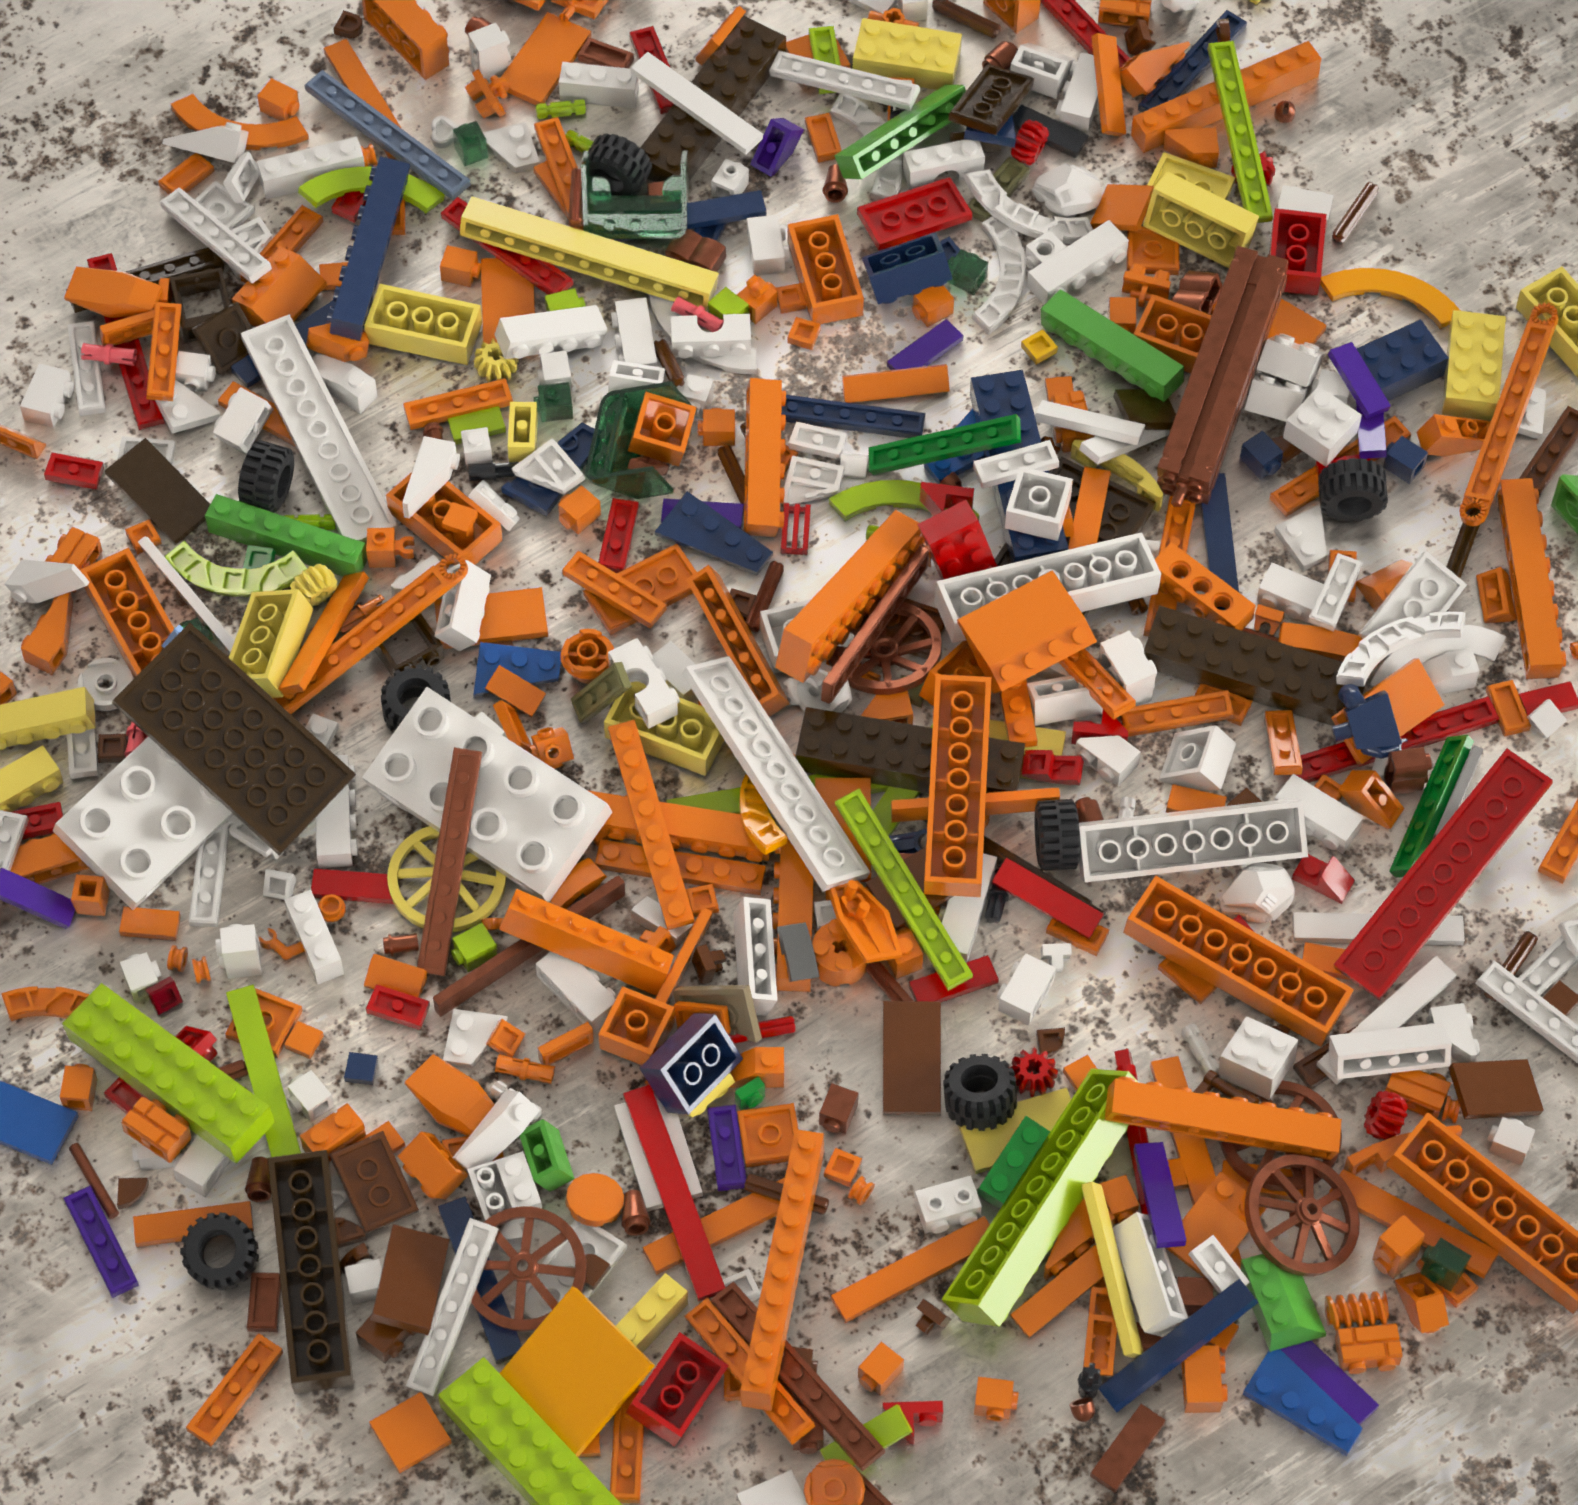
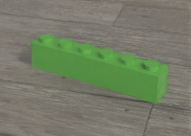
[834,84,966,180]
[1040,289,1184,402]
[205,494,368,577]

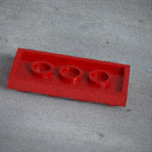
[857,177,973,251]

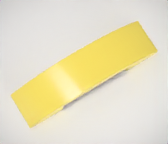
[1070,440,1163,512]

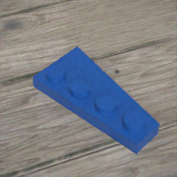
[1243,1349,1363,1456]

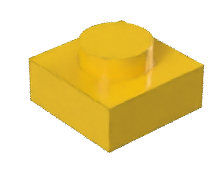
[1021,329,1058,365]

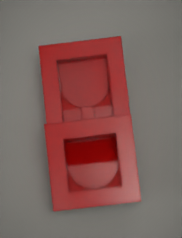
[1021,750,1084,786]

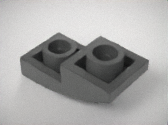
[777,922,819,982]

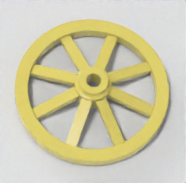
[387,826,506,932]

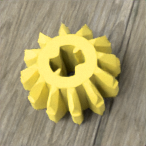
[474,338,519,382]
[290,564,337,607]

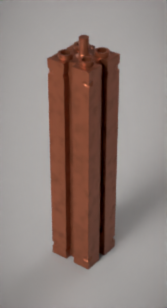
[1157,245,1288,507]

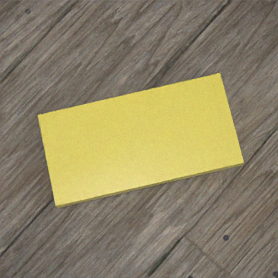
[958,1088,1071,1174]

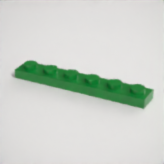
[868,414,1021,475]
[1389,735,1474,878]

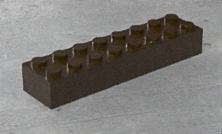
[640,15,786,193]
[1144,605,1368,726]
[796,707,1025,793]
[268,1150,354,1394]

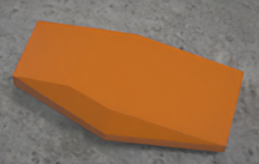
[64,266,162,318]
[827,880,902,963]
[404,1054,495,1137]

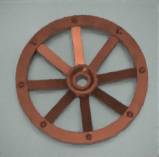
[828,600,942,695]
[1220,1080,1342,1191]
[1244,1154,1360,1276]
[471,1206,587,1332]

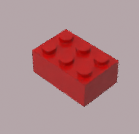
[1269,208,1327,296]
[917,500,997,580]
[625,1332,729,1447]

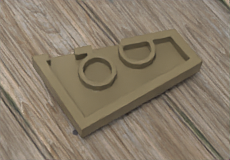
[673,985,762,1043]

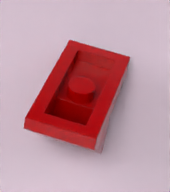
[920,482,975,516]
[1071,709,1129,745]
[1292,854,1355,904]
[175,1025,218,1062]
[882,1401,943,1445]

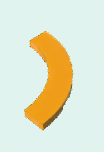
[1320,268,1461,329]
[739,753,796,855]

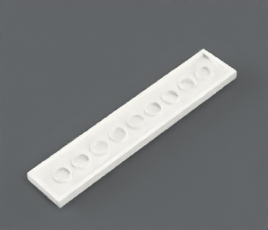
[241,314,397,543]
[682,656,871,891]

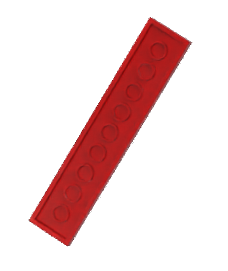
[1333,748,1553,1001]

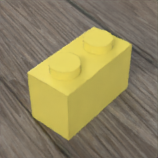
[508,402,538,462]

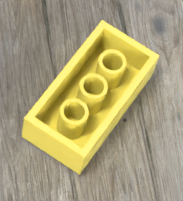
[853,18,962,90]
[1143,171,1259,268]
[1516,266,1578,378]
[364,284,482,365]
[1441,310,1506,421]
[229,589,313,698]
[604,682,724,776]

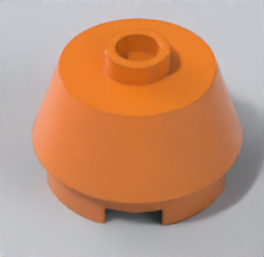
[560,629,614,684]

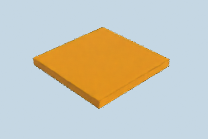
[500,1286,655,1457]

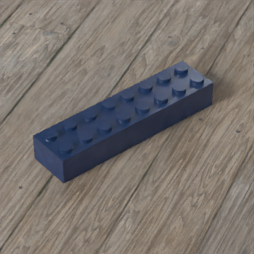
[970,369,1068,563]

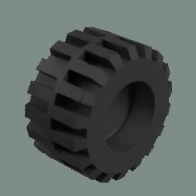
[580,133,652,201]
[238,440,294,513]
[1318,458,1388,522]
[381,665,451,732]
[1034,799,1080,871]
[943,1053,1017,1131]
[180,1212,259,1291]

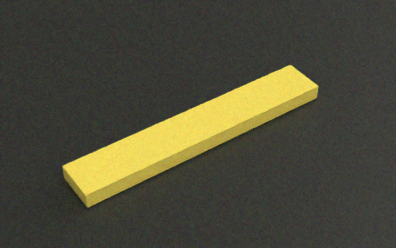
[1082,1181,1144,1358]

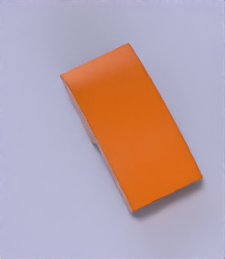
[551,858,607,909]

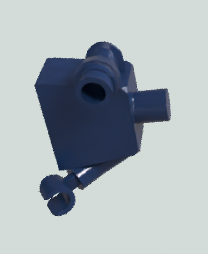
[1332,684,1408,759]

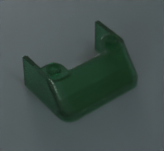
[581,151,689,239]
[585,381,692,499]

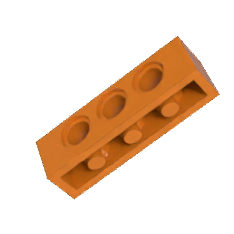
[1155,542,1256,631]

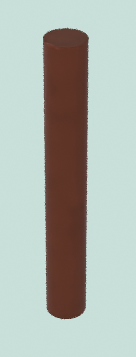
[69,1143,119,1219]

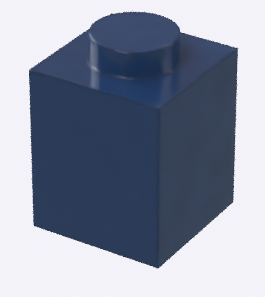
[1240,430,1283,480]
[1383,436,1428,484]

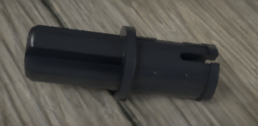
[468,460,519,482]
[985,869,1009,923]
[1078,1363,1102,1399]

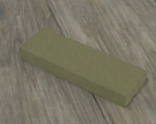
[968,156,1030,222]
[571,662,632,723]

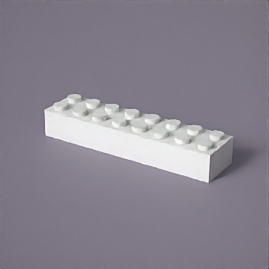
[934,532,1161,643]
[1079,798,1308,883]

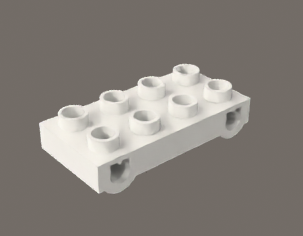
[362,687,612,902]
[53,737,234,910]

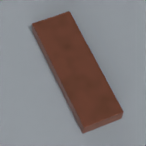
[1090,1404,1166,1493]

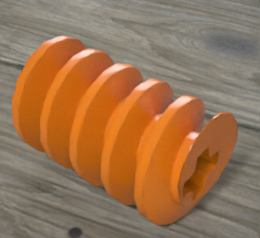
[1324,1291,1389,1332]

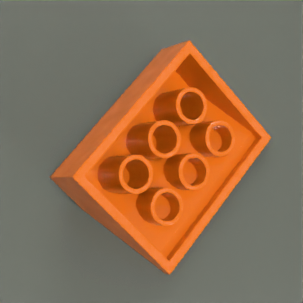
[957,570,1097,694]

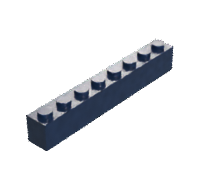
[326,156,410,341]

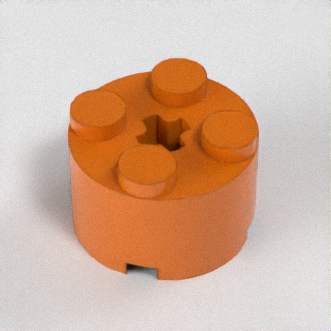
[812,919,868,986]

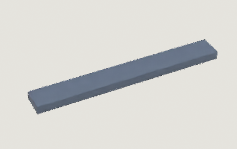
[304,70,471,201]

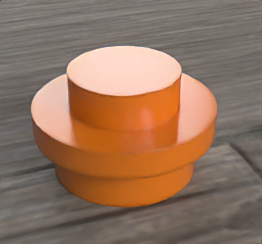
[318,894,346,922]

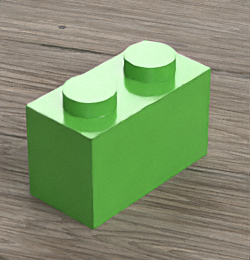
[519,1119,575,1192]

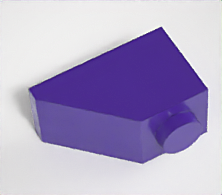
[750,118,804,177]

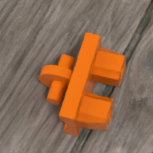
[465,69,510,119]
[1122,264,1171,307]

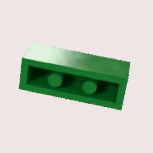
[976,1116,1050,1209]

